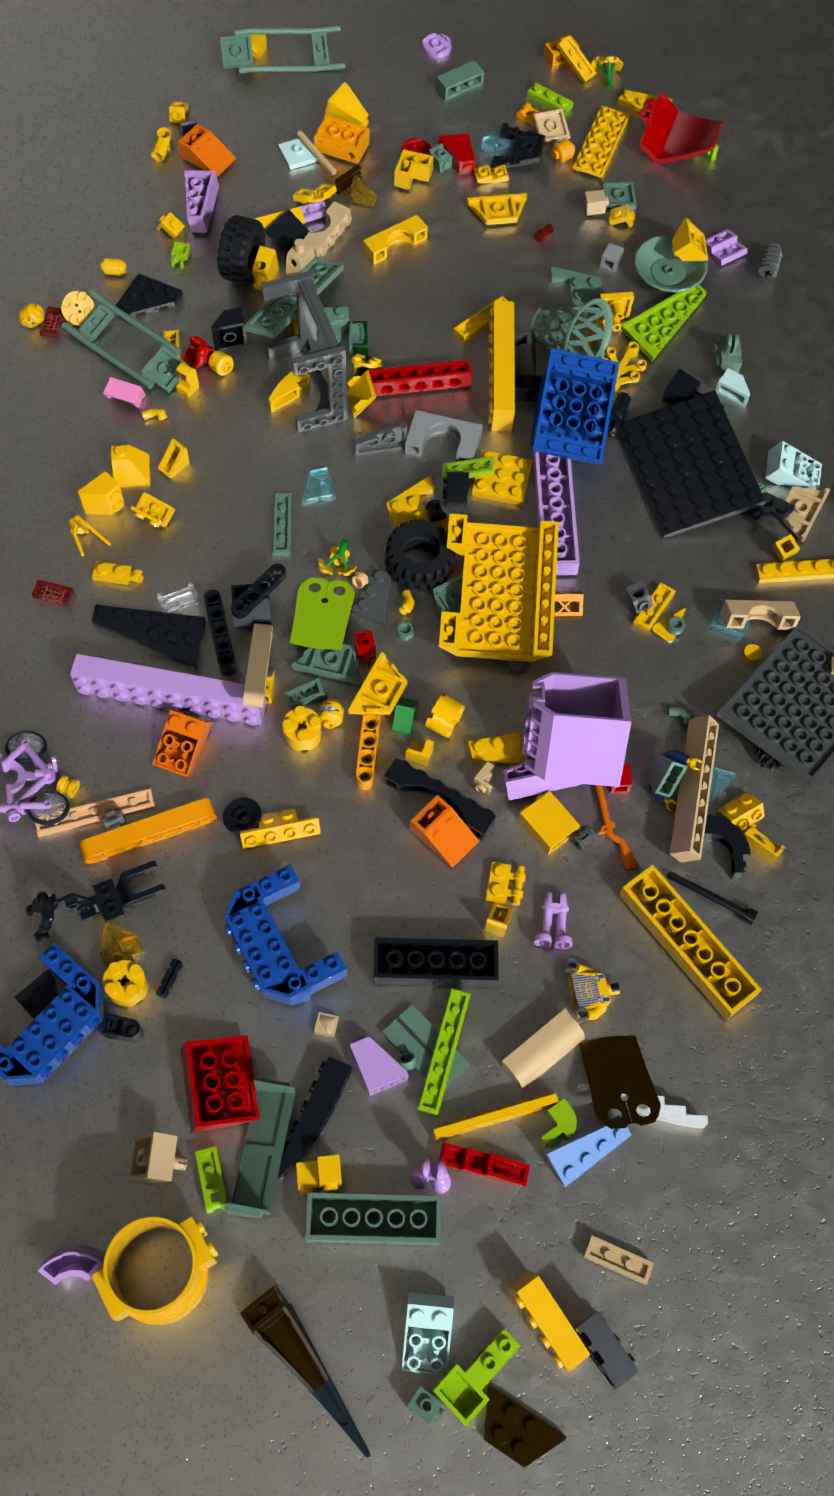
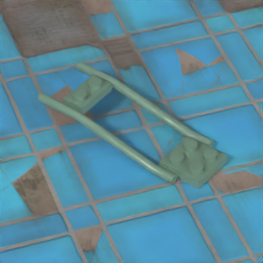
[220,25,345,74]
[61,289,189,394]

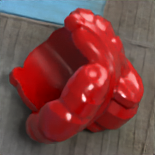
[183,336,214,369]

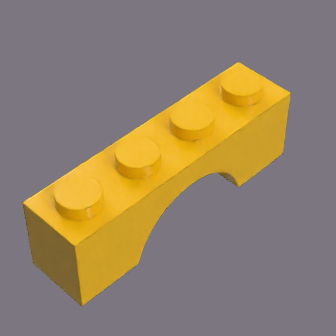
[363,215,428,265]

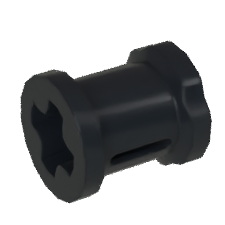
[426,499,447,522]

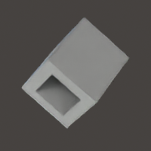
[600,243,624,273]

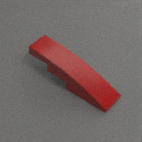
[438,1142,530,1187]

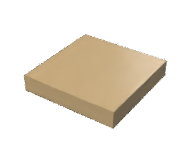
[532,108,570,144]

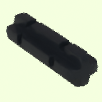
[156,959,183,999]

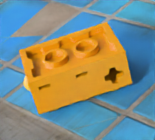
[314,115,370,164]

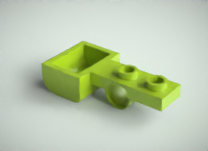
[431,1329,520,1427]

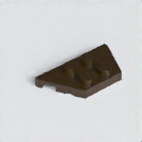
[484,1385,566,1468]

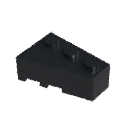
[574,1310,638,1390]

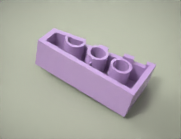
[184,170,219,233]
[502,762,581,800]

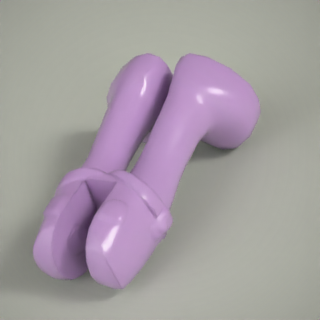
[534,891,573,949]
[410,1158,451,1193]

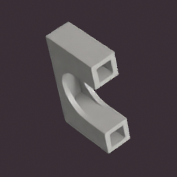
[405,410,483,462]

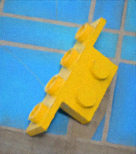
[240,809,321,849]

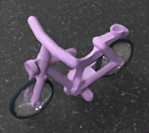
[0,731,70,825]

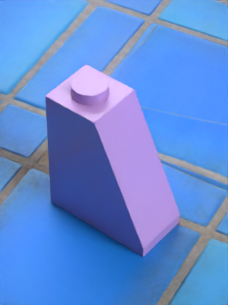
[350,1036,409,1096]

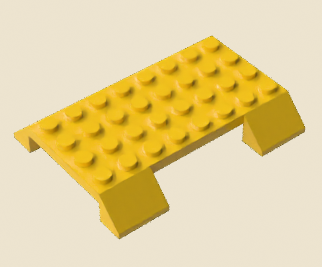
[439,513,559,662]

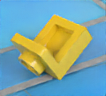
[609,205,635,228]
[156,212,185,239]

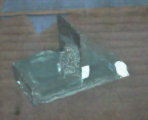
[481,129,513,156]

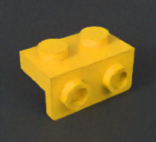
[130,492,176,528]
[717,792,765,831]

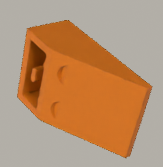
[178,124,236,177]
[152,710,212,777]
[409,795,479,868]

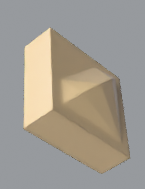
[314,1012,339,1038]

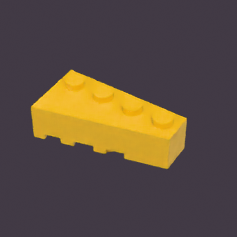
[506,1270,591,1372]

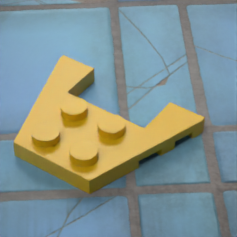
[386,476,449,533]

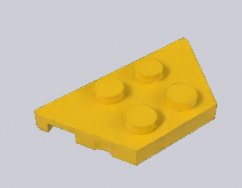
[467,193,527,225]
[348,652,407,715]

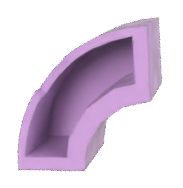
[38,1245,106,1285]

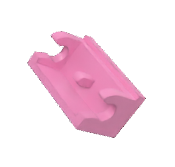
[103,377,145,408]

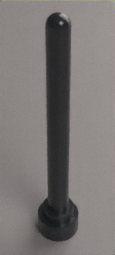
[667,872,758,925]

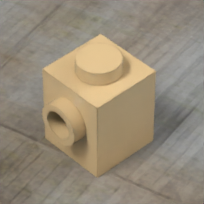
[584,190,609,215]

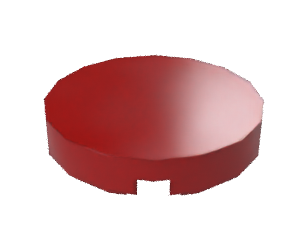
[401,138,432,155]

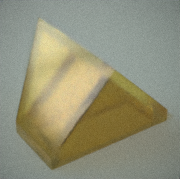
[350,175,378,209]
[99,922,146,969]

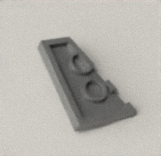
[354,422,407,456]

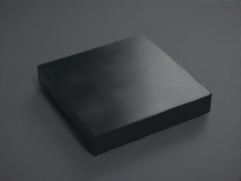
[266,209,310,255]

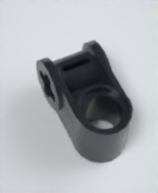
[100,1013,144,1043]

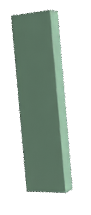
[272,493,292,556]

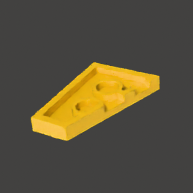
[618,90,672,114]

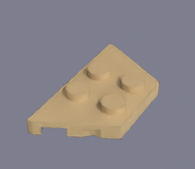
[783,486,831,542]

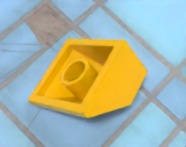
[672,218,708,261]
[111,445,150,487]

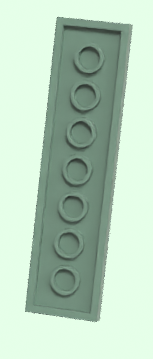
[244,256,344,339]

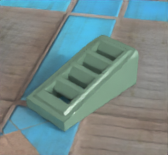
[284,677,328,709]

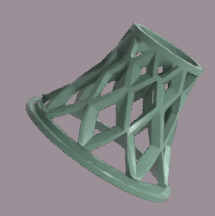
[530,298,613,359]

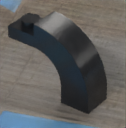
[704,815,751,880]

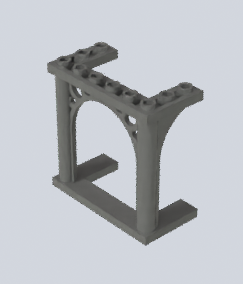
[261,271,347,432]

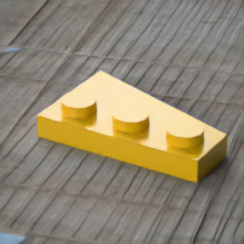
[468,731,531,766]

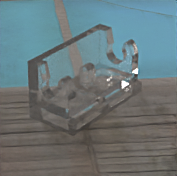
[157,582,199,613]

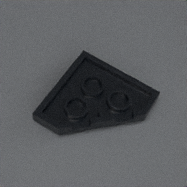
[116,273,183,317]

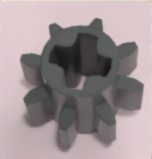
[102,806,126,830]

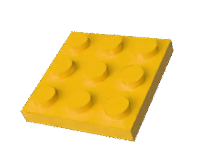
[472,450,533,506]

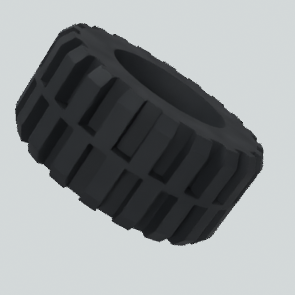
[217,215,266,285]
[385,519,455,591]

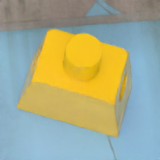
[252,246,279,290]

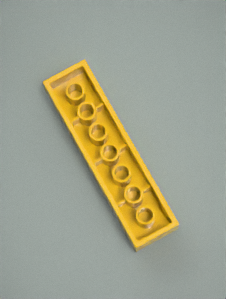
[488,301,515,432]
[619,865,762,1020]

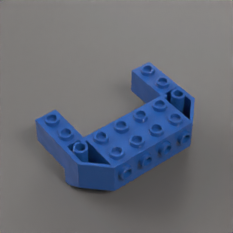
[224,864,347,1006]
[0,943,104,1086]

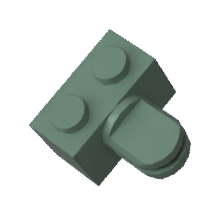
[316,307,349,343]
[714,333,742,373]

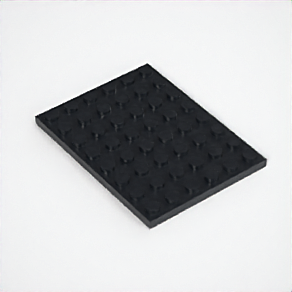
[619,390,765,539]

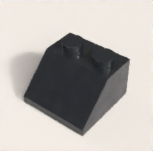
[211,307,248,351]

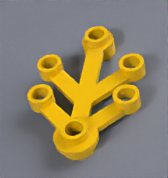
[602,341,647,392]

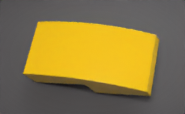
[474,164,509,184]

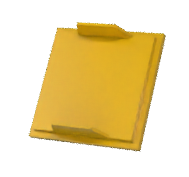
[347,370,376,418]

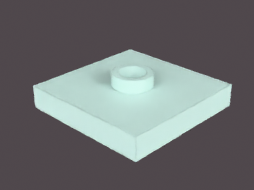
[278,138,319,170]

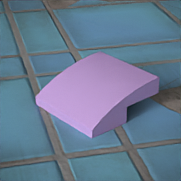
[705,229,747,266]

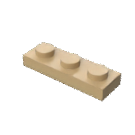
[583,1235,654,1286]

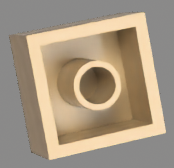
[128,1132,187,1185]

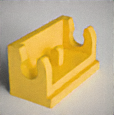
[744,823,786,865]

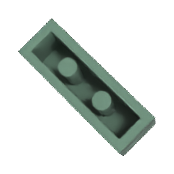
[436,61,484,100]

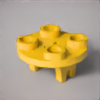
[61,291,95,326]
[349,354,383,375]

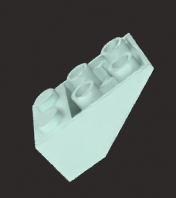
[765,441,822,490]
[401,1292,454,1375]

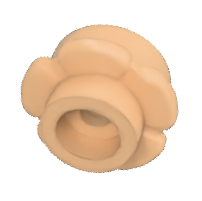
[352,572,368,589]

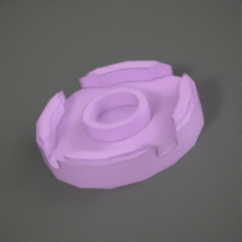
[422,33,452,58]

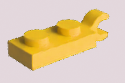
[92,561,144,586]

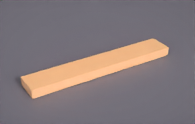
[35,788,155,837]

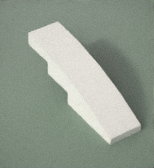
[621,1094,708,1128]

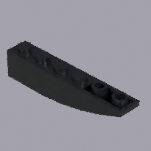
[277,1056,352,1182]

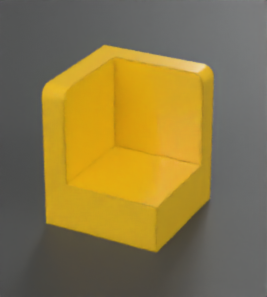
[405,740,434,766]

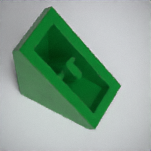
[392,697,418,735]

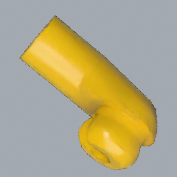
[141,408,167,421]
[398,590,415,615]

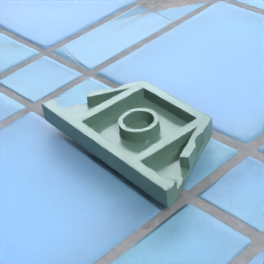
[292,644,362,686]

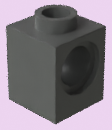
[626,581,653,614]

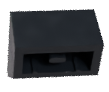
[231,583,272,629]

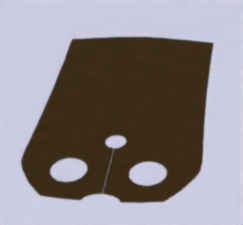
[579,1036,661,1129]

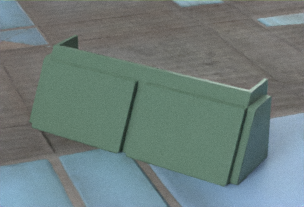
[226,1077,296,1219]

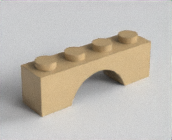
[303,201,352,258]
[720,600,801,630]

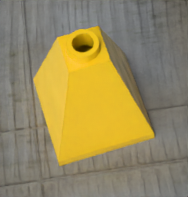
[323,82,369,127]

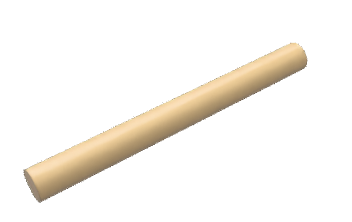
[297,130,337,175]

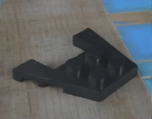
[491,123,546,168]

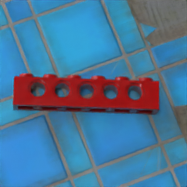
[368,360,472,396]

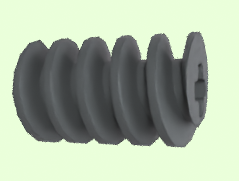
[758,243,783,280]

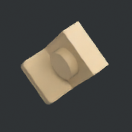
[473,761,494,796]

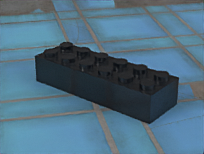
[373,937,499,987]

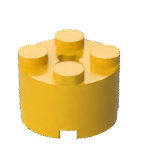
[425,693,466,738]
[282,706,322,752]
[103,960,148,1007]

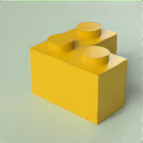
[394,149,434,190]
[296,1154,342,1196]

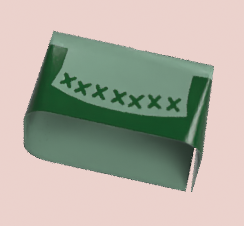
[349,321,369,357]

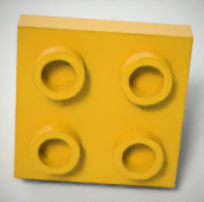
[596,292,634,332]

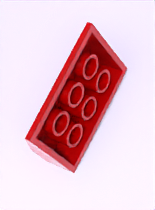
[180,1035,260,1133]

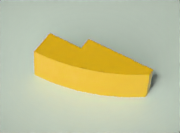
[269,371,310,413]

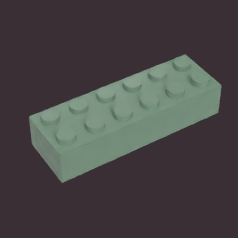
[305,1193,441,1246]

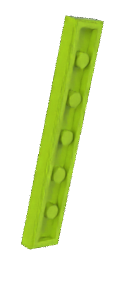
[417,988,471,1116]

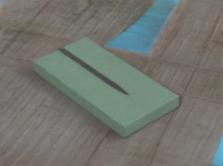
[382,1004,470,1089]

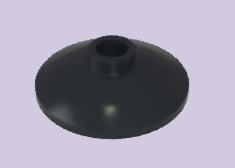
[223,797,261,834]

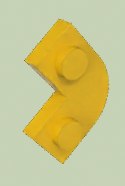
[293,184,337,203]

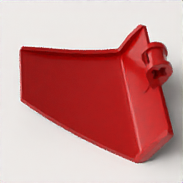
[639,92,723,164]

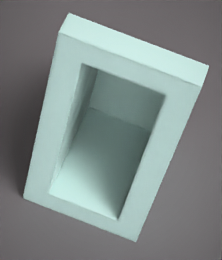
[716,368,750,407]

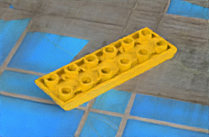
[573,105,630,178]

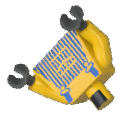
[564,958,620,1023]

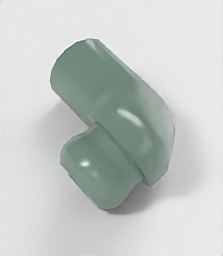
[668,706,694,725]

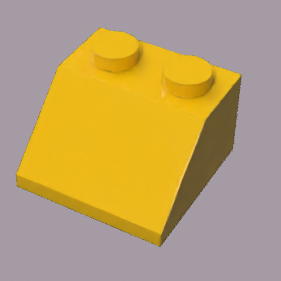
[77,471,125,515]

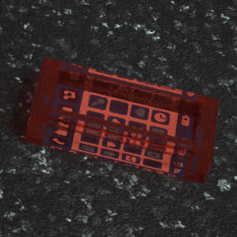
[39,306,64,338]
[32,580,74,606]

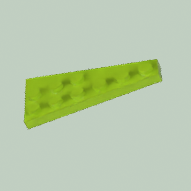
[621,285,707,361]

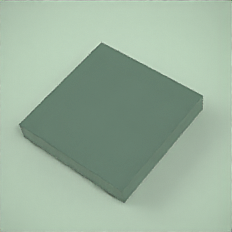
[601,182,637,210]

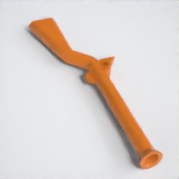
[594,785,640,871]

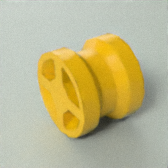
[56,775,80,798]

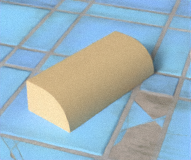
[501,1008,585,1091]

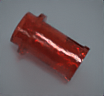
[534,224,554,242]

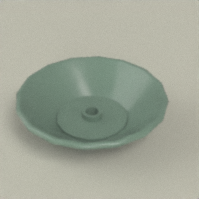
[634,235,708,293]

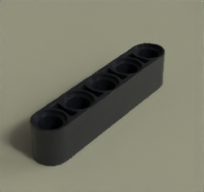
[204,589,236,676]

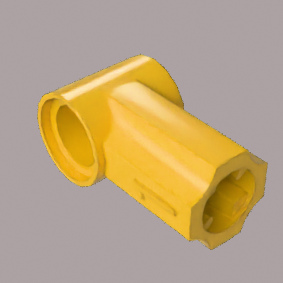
[151,127,172,162]

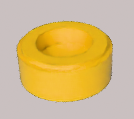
[743,644,763,663]

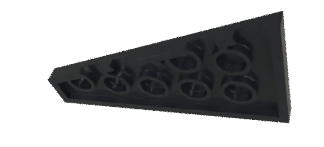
[92,604,206,669]

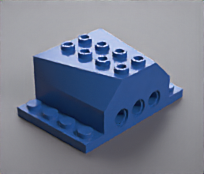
[529,348,619,465]

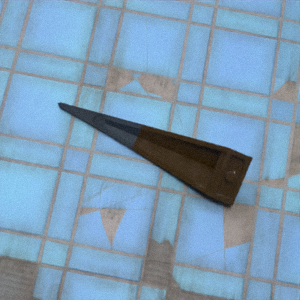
[240,1284,371,1458]

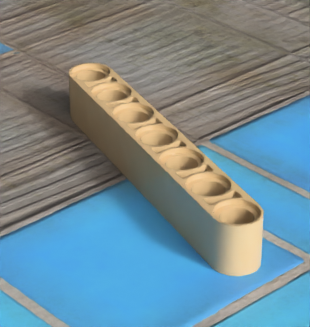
[243,623,273,708]

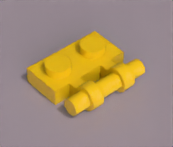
[486,862,526,906]

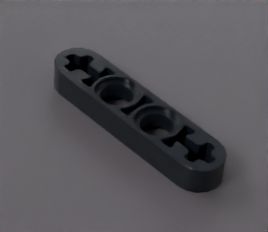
[231,563,286,619]

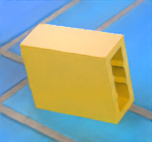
[518,791,580,855]

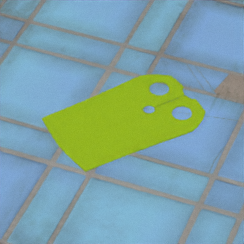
[290,577,355,650]

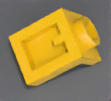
[169,101,189,123]

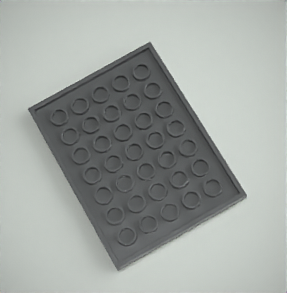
[716,625,834,785]

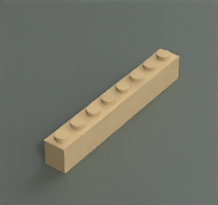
[670,715,719,863]

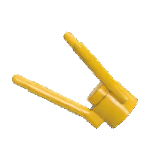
[69,515,111,556]

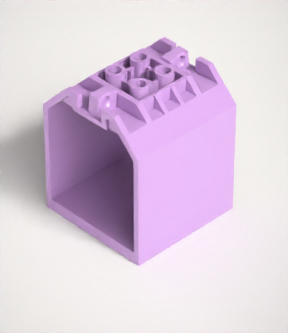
[522,672,631,787]

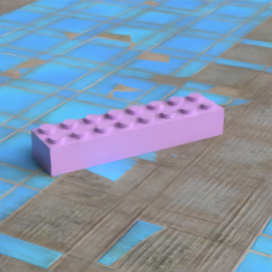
[532,452,580,575]

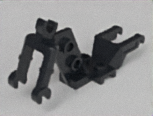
[25,861,167,942]

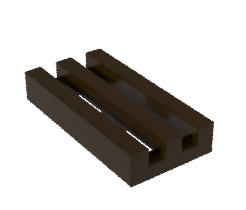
[335,164,362,195]

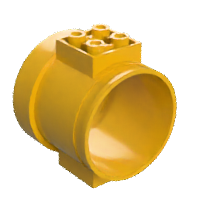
[91,1217,218,1325]

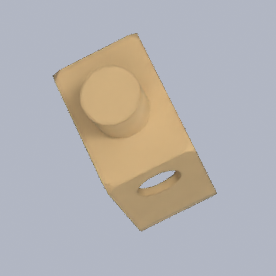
[286,239,315,276]

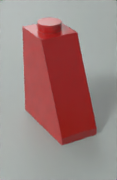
[438,133,475,174]

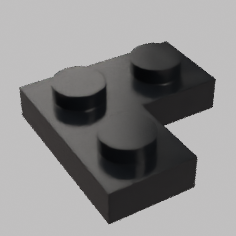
[743,492,794,526]

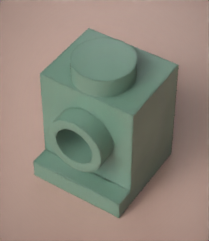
[429,143,453,173]
[406,1386,444,1424]

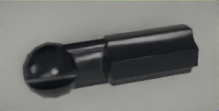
[607,392,631,437]

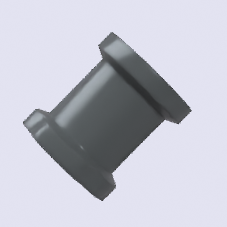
[570,825,596,850]

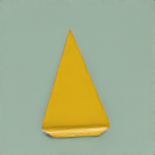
[651,608,686,643]

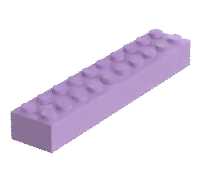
[70,654,267,725]

